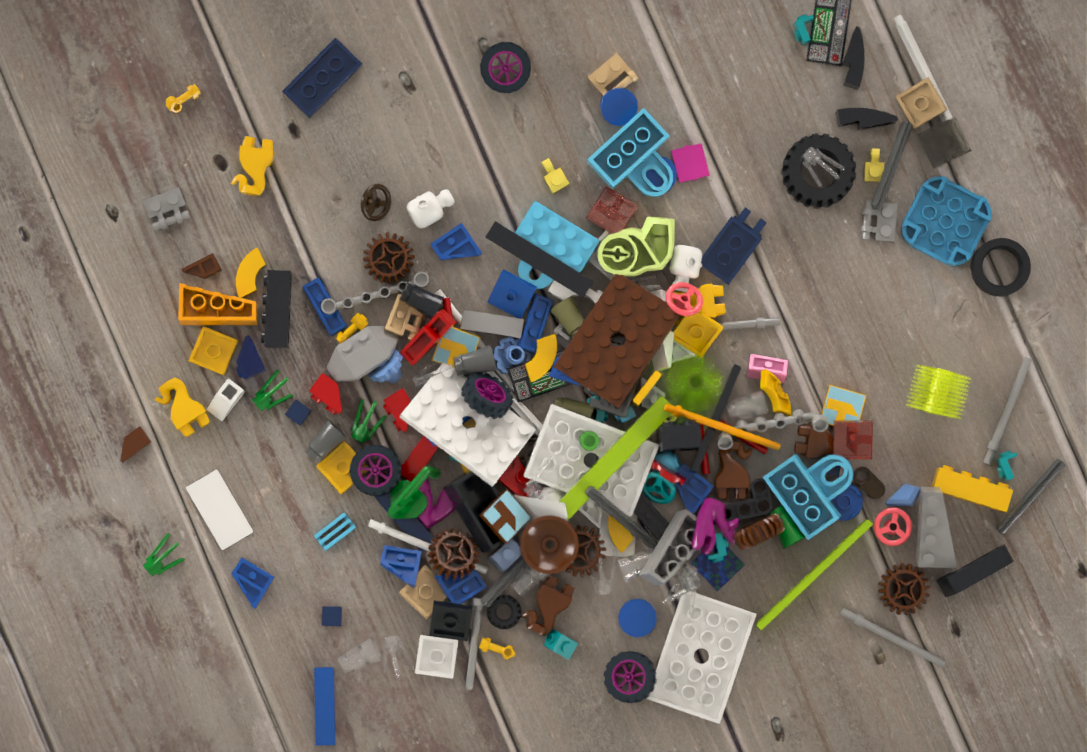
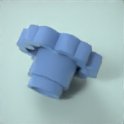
[493,337,531,374]
[367,349,403,384]

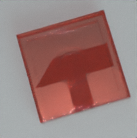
[586,186,638,234]
[833,420,873,459]

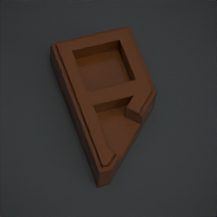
[181,253,222,279]
[120,426,152,463]

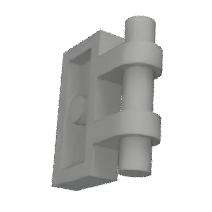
[143,187,190,231]
[861,201,897,242]

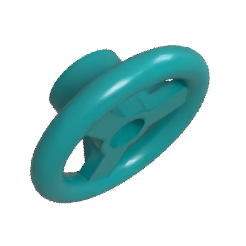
[642,472,676,504]

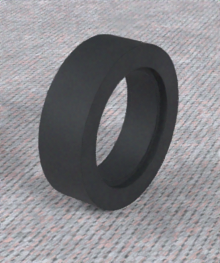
[971,238,1031,297]

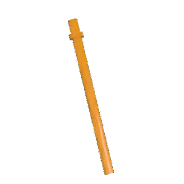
[664,403,781,451]

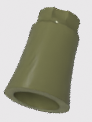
[551,297,584,338]
[555,397,595,419]

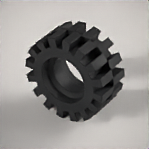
[487,595,521,629]

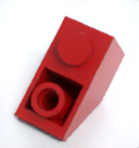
[309,373,343,415]
[383,388,411,433]

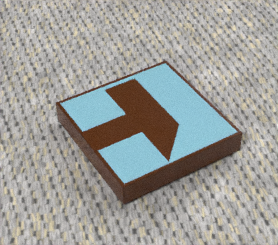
[479,489,532,544]

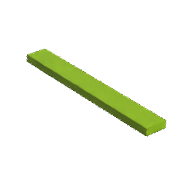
[558,395,672,520]
[755,519,873,630]

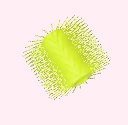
[907,365,971,419]

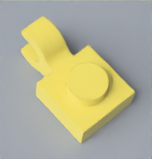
[864,148,884,182]
[542,158,570,194]

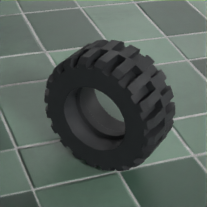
[781,133,856,209]

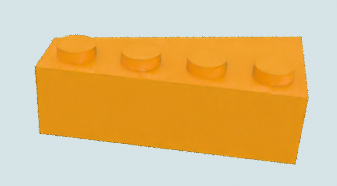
[178,283,258,325]

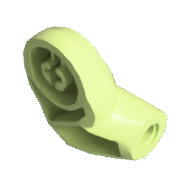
[598,216,675,277]

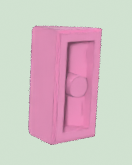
[747,354,788,383]

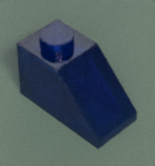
[235,335,267,380]

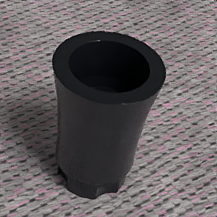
[400,283,444,320]

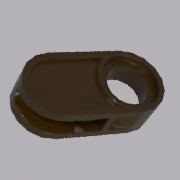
[853,466,885,499]

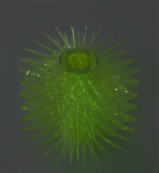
[663,354,724,414]

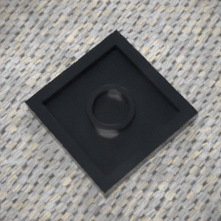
[429,600,472,641]

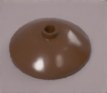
[520,516,579,574]

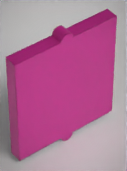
[671,143,710,183]

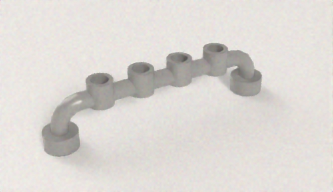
[321,272,429,315]
[717,409,828,450]

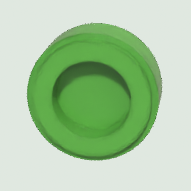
[579,431,599,451]

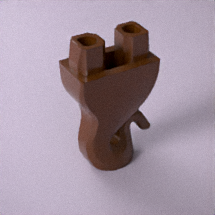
[794,421,855,459]
[714,442,753,499]
[521,575,575,636]

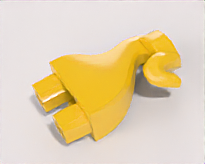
[231,136,275,196]
[672,283,726,325]
[155,377,210,437]

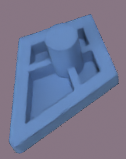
[885,483,920,506]

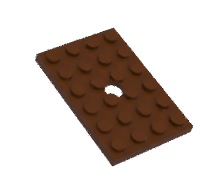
[554,274,681,409]

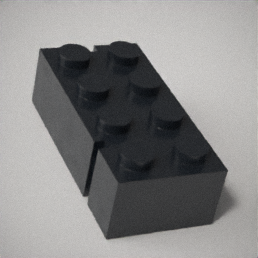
[657,420,702,453]
[443,470,521,553]

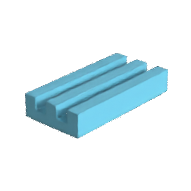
[314,512,356,551]

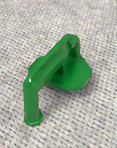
[388,466,441,519]

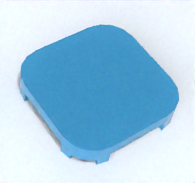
[901,176,992,267]

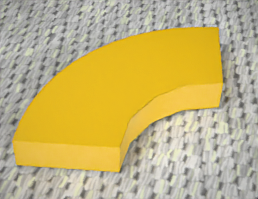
[236,247,266,298]
[524,334,557,383]
[760,369,791,417]
[608,515,634,553]

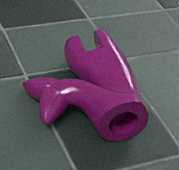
[417,478,456,529]
[691,498,739,555]

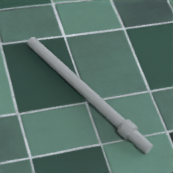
[671,317,780,331]
[983,357,1032,466]
[840,608,946,668]

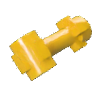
[166,84,201,113]
[335,313,369,344]
[479,637,516,660]

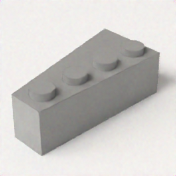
[916,486,957,568]
[640,509,716,586]

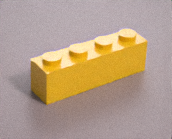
[931,465,1013,513]

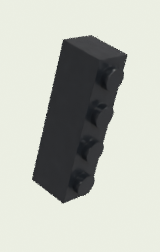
[261,270,292,349]

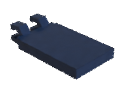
[701,207,767,285]

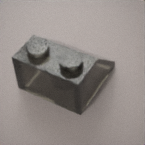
[917,117,972,169]

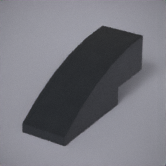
[842,26,865,90]
[835,108,898,131]

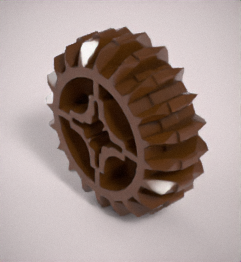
[363,232,415,284]
[734,514,785,550]
[566,525,606,577]
[427,528,479,580]
[878,563,930,615]

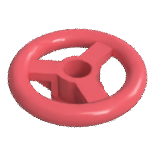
[666,282,703,316]
[874,508,912,546]

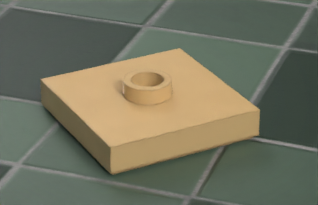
[895,77,948,129]
[399,565,447,620]

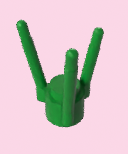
[252,369,293,411]
[351,399,386,443]
[143,533,184,576]

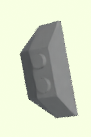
[327,326,400,382]

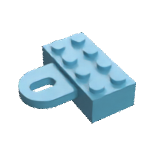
[587,108,673,197]
[515,201,601,289]
[763,453,853,540]

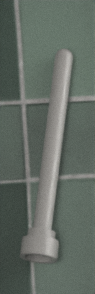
[465,597,486,690]

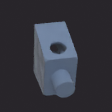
[487,536,522,572]

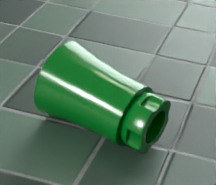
[768,506,806,550]

